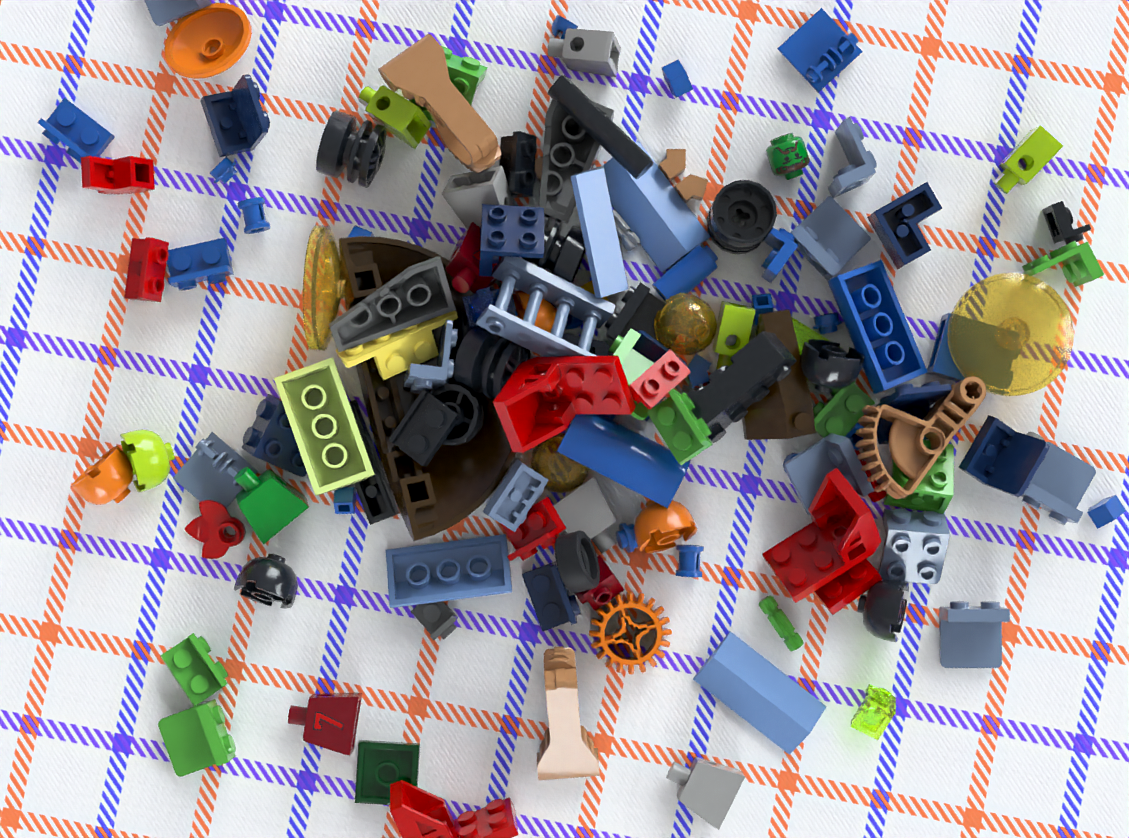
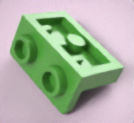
[813,381,875,438]
[647,388,713,465]
[160,633,228,707]

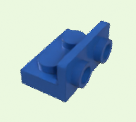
[37,98,115,163]
[761,228,798,283]
[167,238,234,291]

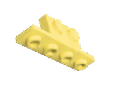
[336,311,458,380]

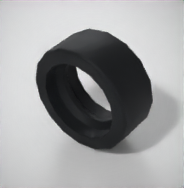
[555,530,600,593]

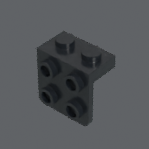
[604,282,687,349]

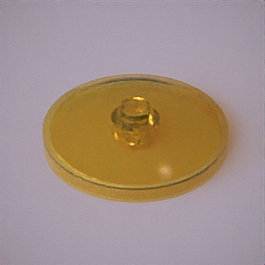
[303,225,347,351]
[948,273,1074,396]

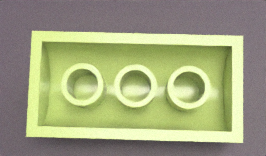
[274,357,375,496]

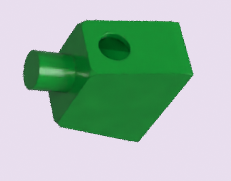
[234,466,309,544]

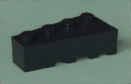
[687,331,797,443]

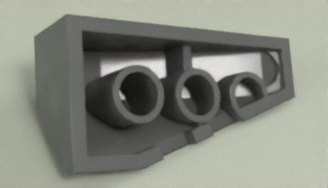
[539,99,614,224]
[329,256,456,352]

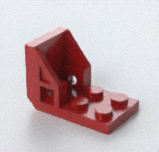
[493,356,636,453]
[762,468,882,603]
[390,780,519,838]

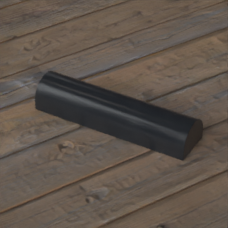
[547,75,653,180]
[349,400,400,525]

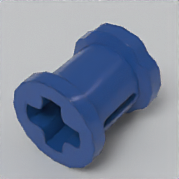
[237,197,270,234]
[676,545,704,577]

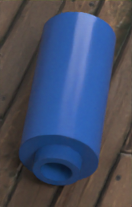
[652,245,718,307]

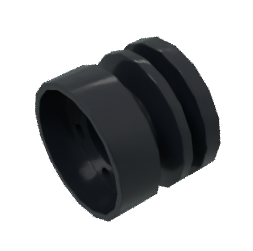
[316,110,387,188]
[706,180,777,254]
[522,214,586,283]
[453,326,531,399]

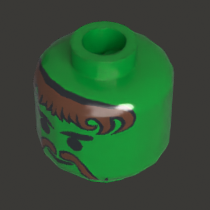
[766,132,810,180]

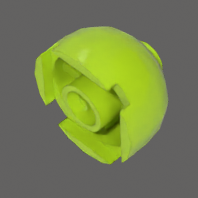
[120,429,175,492]

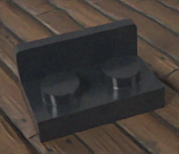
[499,131,537,198]

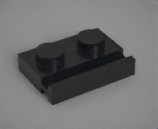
[389,389,461,467]

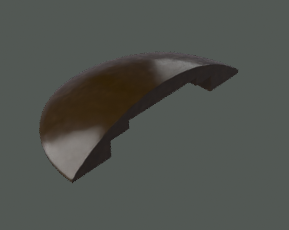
[339,236,516,542]

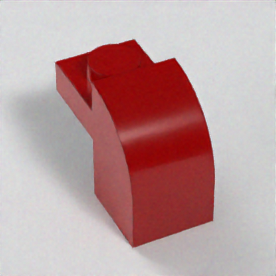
[81,156,155,194]

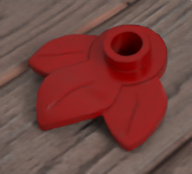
[185,500,246,559]

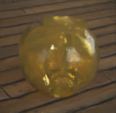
[654,293,717,355]
[530,433,590,493]

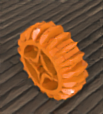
[589,591,672,675]

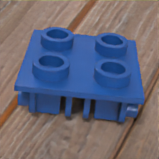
[777,8,863,93]

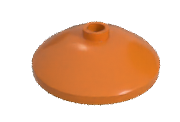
[164,3,252,79]

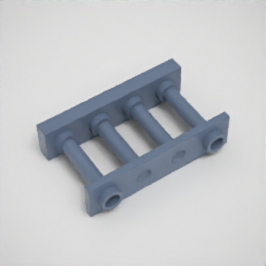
[476,256,615,357]

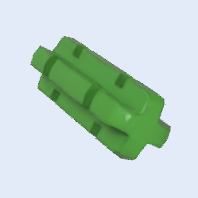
[759,595,804,651]

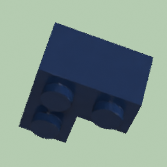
[867,182,942,270]

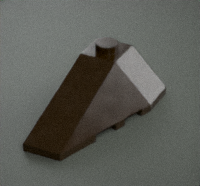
[742,309,816,440]

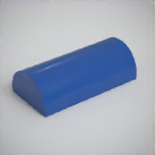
[827,260,928,394]
[557,414,691,508]

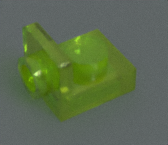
[851,684,896,740]

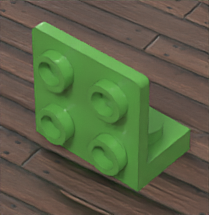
[1017,241,1104,287]
[884,440,954,514]

